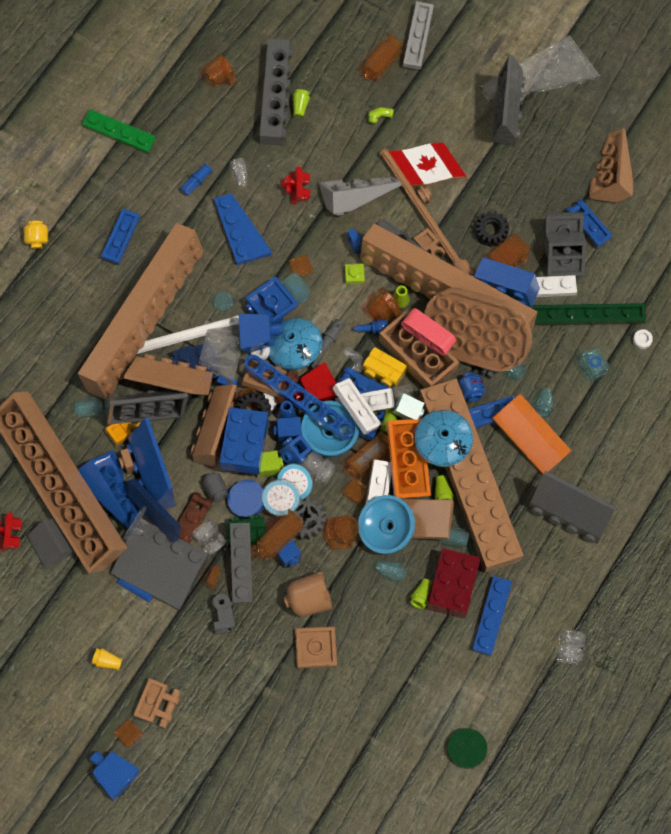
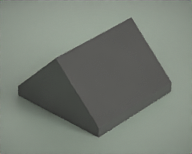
[27,518,76,569]

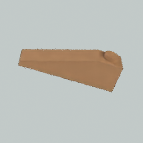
[589,128,633,203]

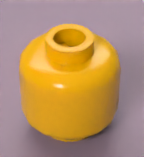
[23,221,48,249]

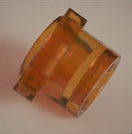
[203,54,237,86]
[366,288,403,321]
[325,515,359,550]

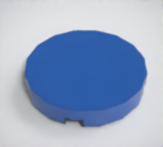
[227,480,265,518]

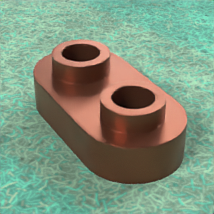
[276,370,300,405]

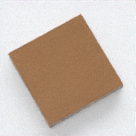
[295,627,337,669]

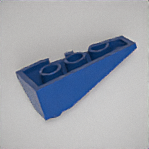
[78,450,140,529]

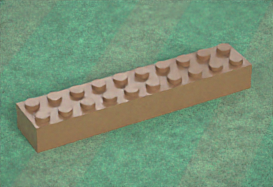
[78,223,203,399]
[360,223,537,332]
[419,379,524,573]
[0,392,128,573]

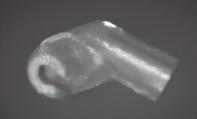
[343,347,364,372]

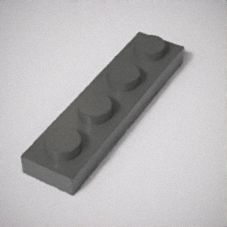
[230,523,252,603]

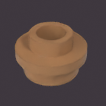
[416,185,432,203]

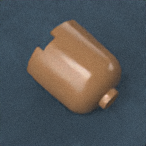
[284,571,333,617]

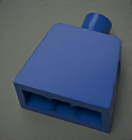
[238,314,284,354]
[90,751,140,802]

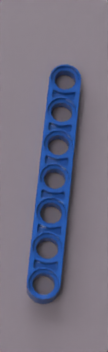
[245,355,354,440]

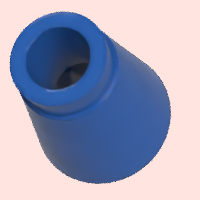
[277,401,296,419]

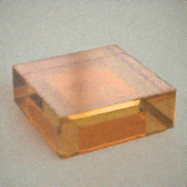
[289,254,314,279]
[342,478,368,505]
[207,565,222,590]
[114,719,143,749]

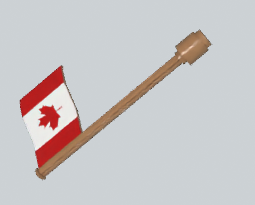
[379,143,475,277]

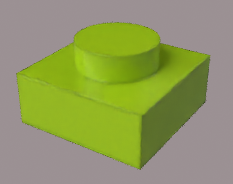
[345,264,365,285]

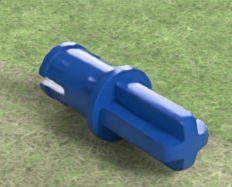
[181,163,212,195]

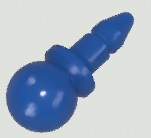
[353,319,389,334]

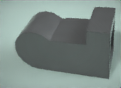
[213,594,235,635]

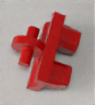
[280,166,310,205]
[0,512,22,552]

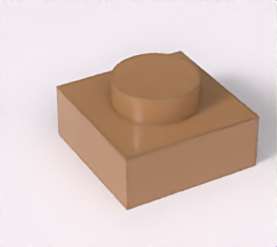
[118,448,135,474]

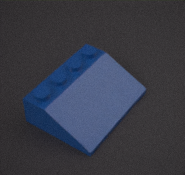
[126,418,175,509]

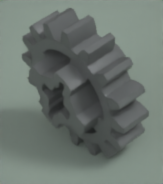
[284,497,326,540]

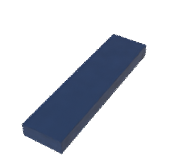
[126,478,181,542]

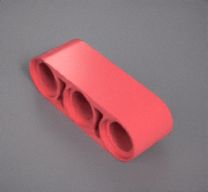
[401,308,457,356]

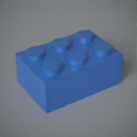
[474,257,540,308]
[220,407,269,475]

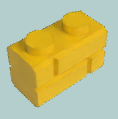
[362,347,407,389]

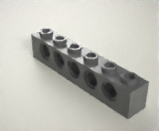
[260,39,293,146]

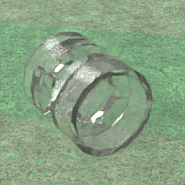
[302,451,337,486]
[190,519,227,556]
[557,630,586,664]

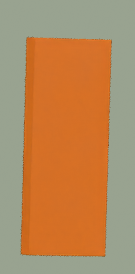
[492,394,571,475]
[386,419,431,499]

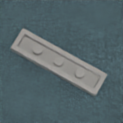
[403,1,434,70]

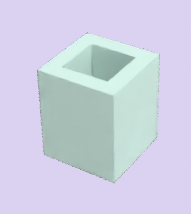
[392,393,425,420]

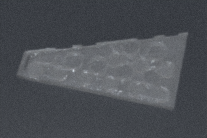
[480,35,600,102]

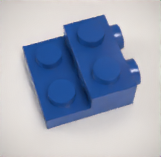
[245,276,298,324]

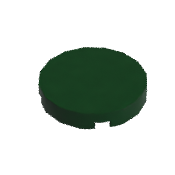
[447,728,488,769]

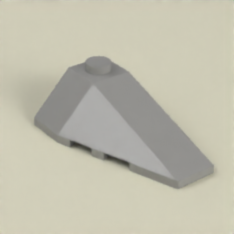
[319,177,401,215]

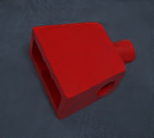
[294,362,339,407]

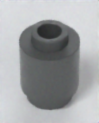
[202,472,228,502]

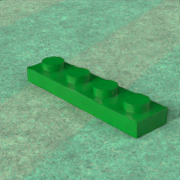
[82,109,156,154]

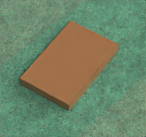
[402,499,454,539]

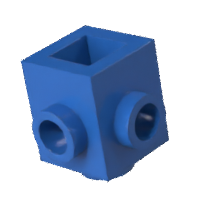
[278,434,312,465]

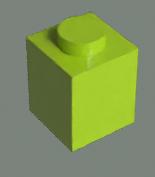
[257,451,284,478]

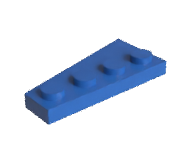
[214,193,272,266]

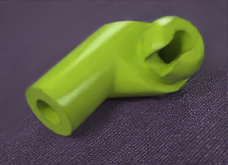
[368,107,394,123]

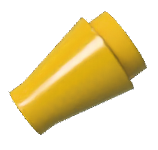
[92,648,122,670]

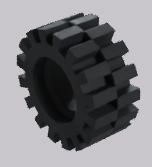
[475,211,509,247]
[236,391,271,417]

